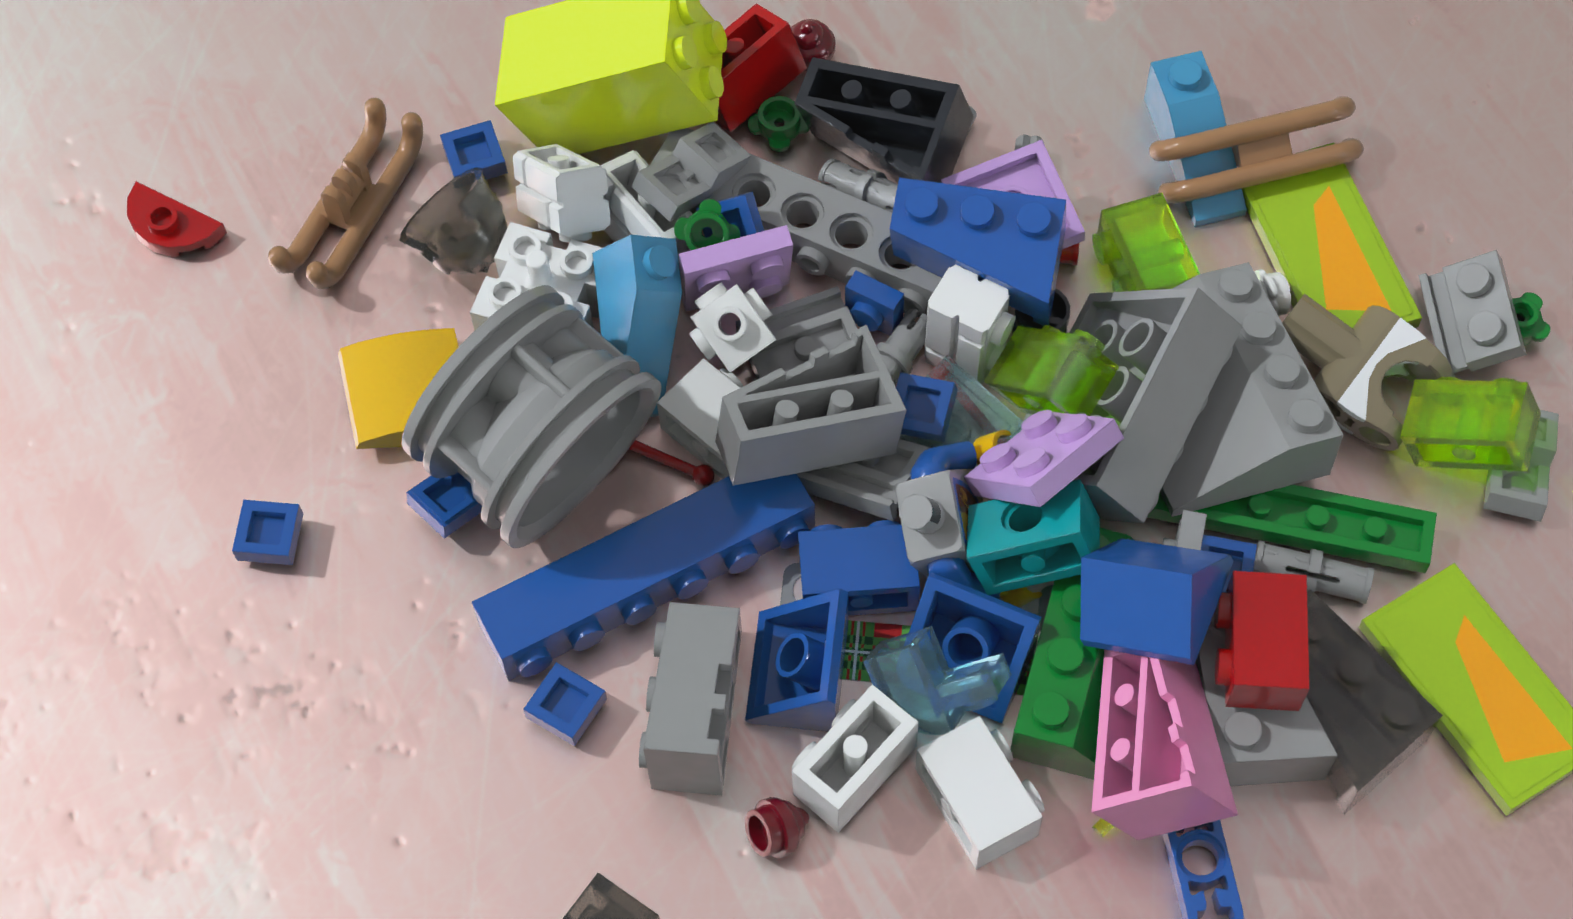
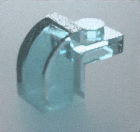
[863,626,1012,735]

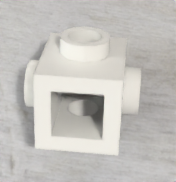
[689,282,777,372]

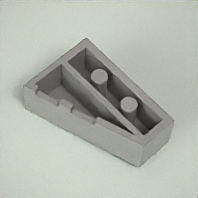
[715,325,906,486]

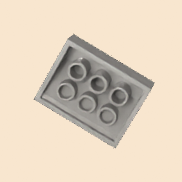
[1160,262,1343,517]
[1016,287,1243,523]

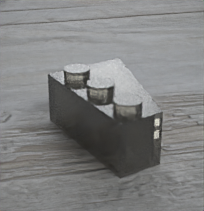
[1306,589,1443,815]

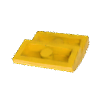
[338,328,458,449]

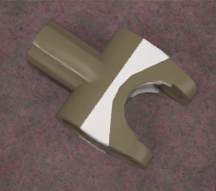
[1282,293,1452,451]

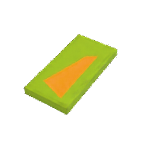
[1242,142,1422,328]
[1358,563,1573,816]

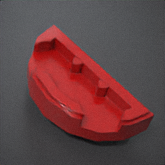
[127,181,227,257]

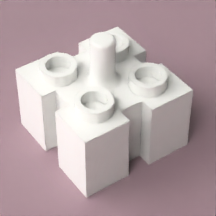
[470,222,602,330]

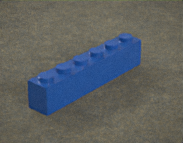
[472,474,815,681]

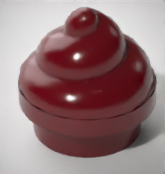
[791,19,836,71]
[745,797,810,858]

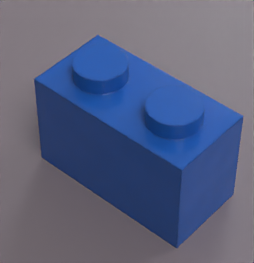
[798,520,920,616]

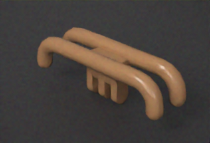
[1149,96,1364,203]
[268,98,423,289]

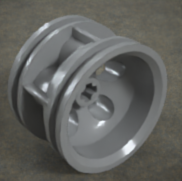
[402,285,661,548]

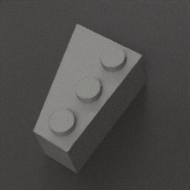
[639,602,742,795]
[1195,614,1338,786]

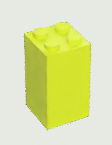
[495,0,727,154]

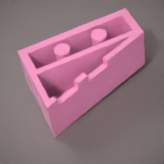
[1092,649,1238,840]

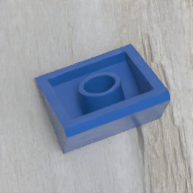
[1080,538,1234,665]
[893,572,1042,723]
[745,588,849,732]

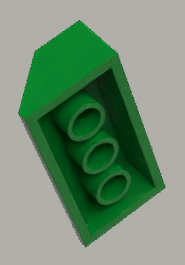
[1010,528,1134,780]

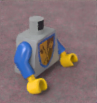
[895,430,1042,608]

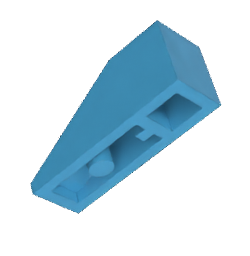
[1144,51,1247,227]
[592,235,682,417]

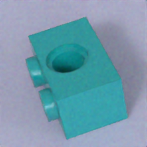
[966,479,1100,595]

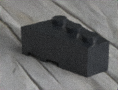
[794,57,974,184]

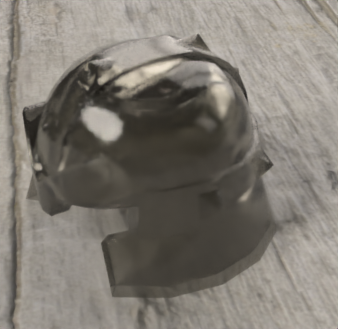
[399,167,508,275]

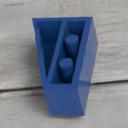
[889,177,1066,329]

